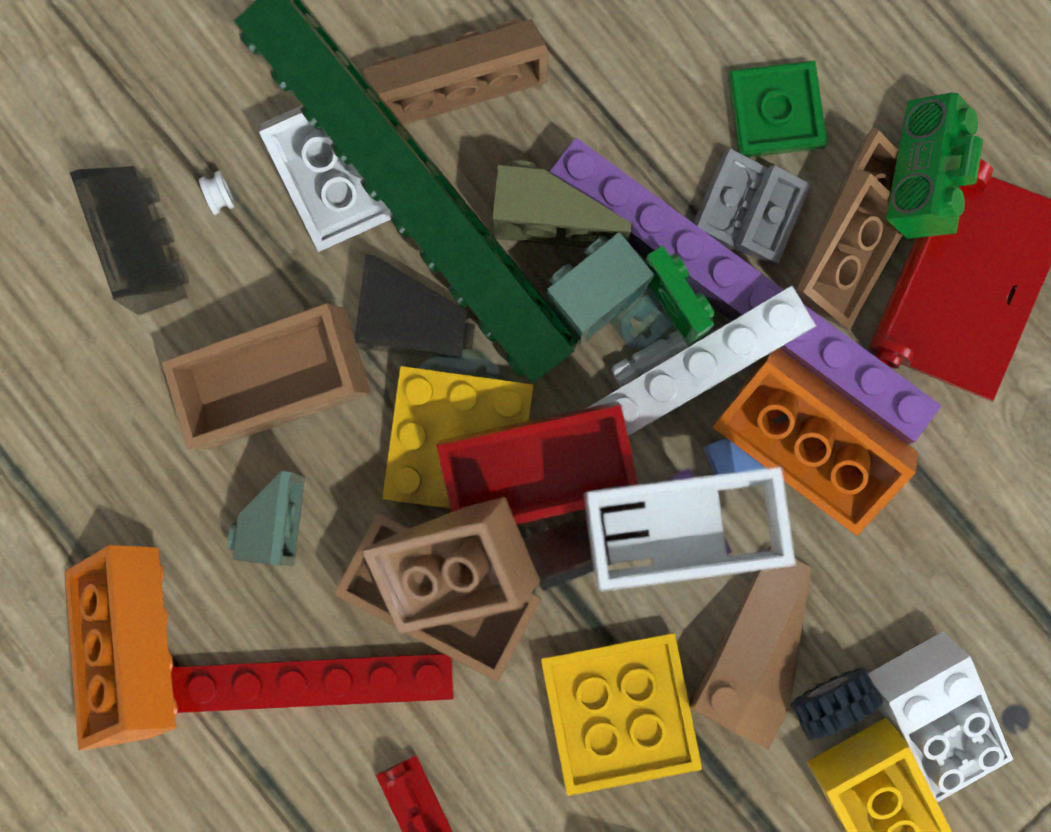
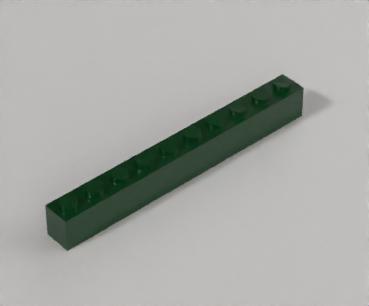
[233,0,578,383]

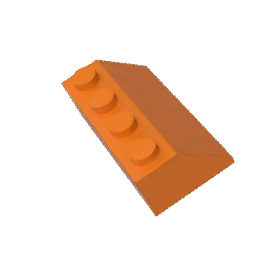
[713,348,918,536]
[65,545,177,750]

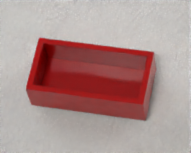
[436,401,639,524]

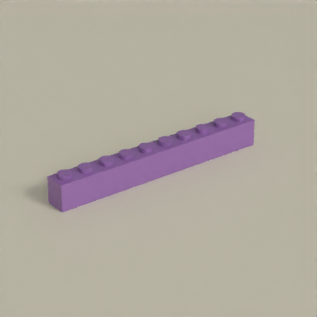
[549,137,942,444]

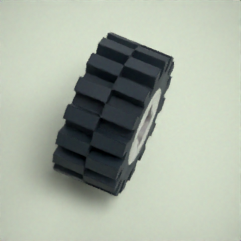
[790,668,883,740]

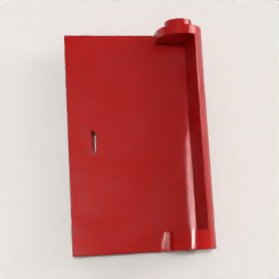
[869,159,1051,402]

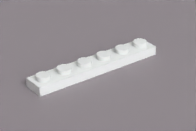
[587,286,816,436]

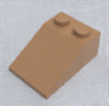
[362,497,540,633]

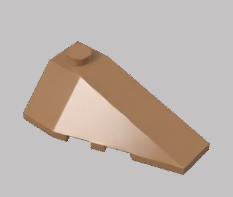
[689,546,811,750]

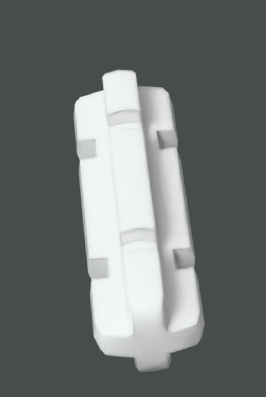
[611,331,688,387]

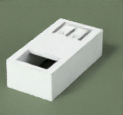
[584,467,795,591]

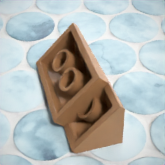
[793,129,902,330]

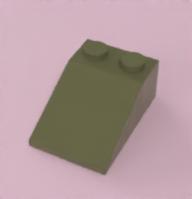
[493,160,631,248]

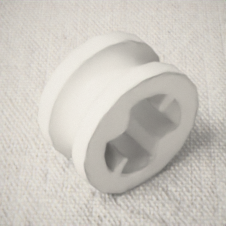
[199,170,235,215]

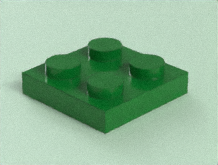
[645,245,714,347]

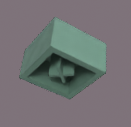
[547,232,655,346]

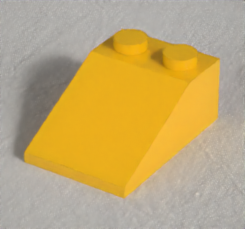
[807,717,952,832]

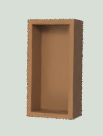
[162,303,371,449]
[334,512,541,682]

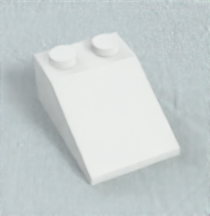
[259,105,392,252]

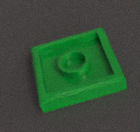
[727,60,828,158]

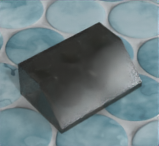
[70,166,189,316]
[523,501,649,591]

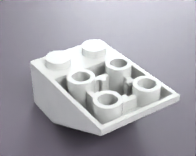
[868,631,1013,803]

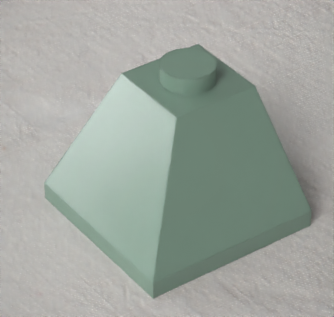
[228,471,305,566]

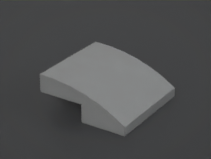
[693,148,811,264]

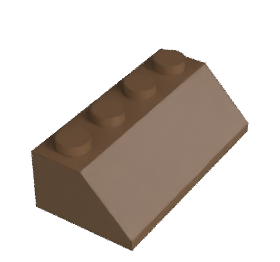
[363,19,548,125]

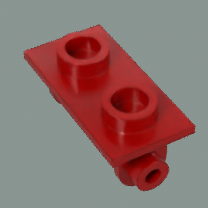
[375,755,453,832]

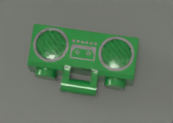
[886,92,983,239]

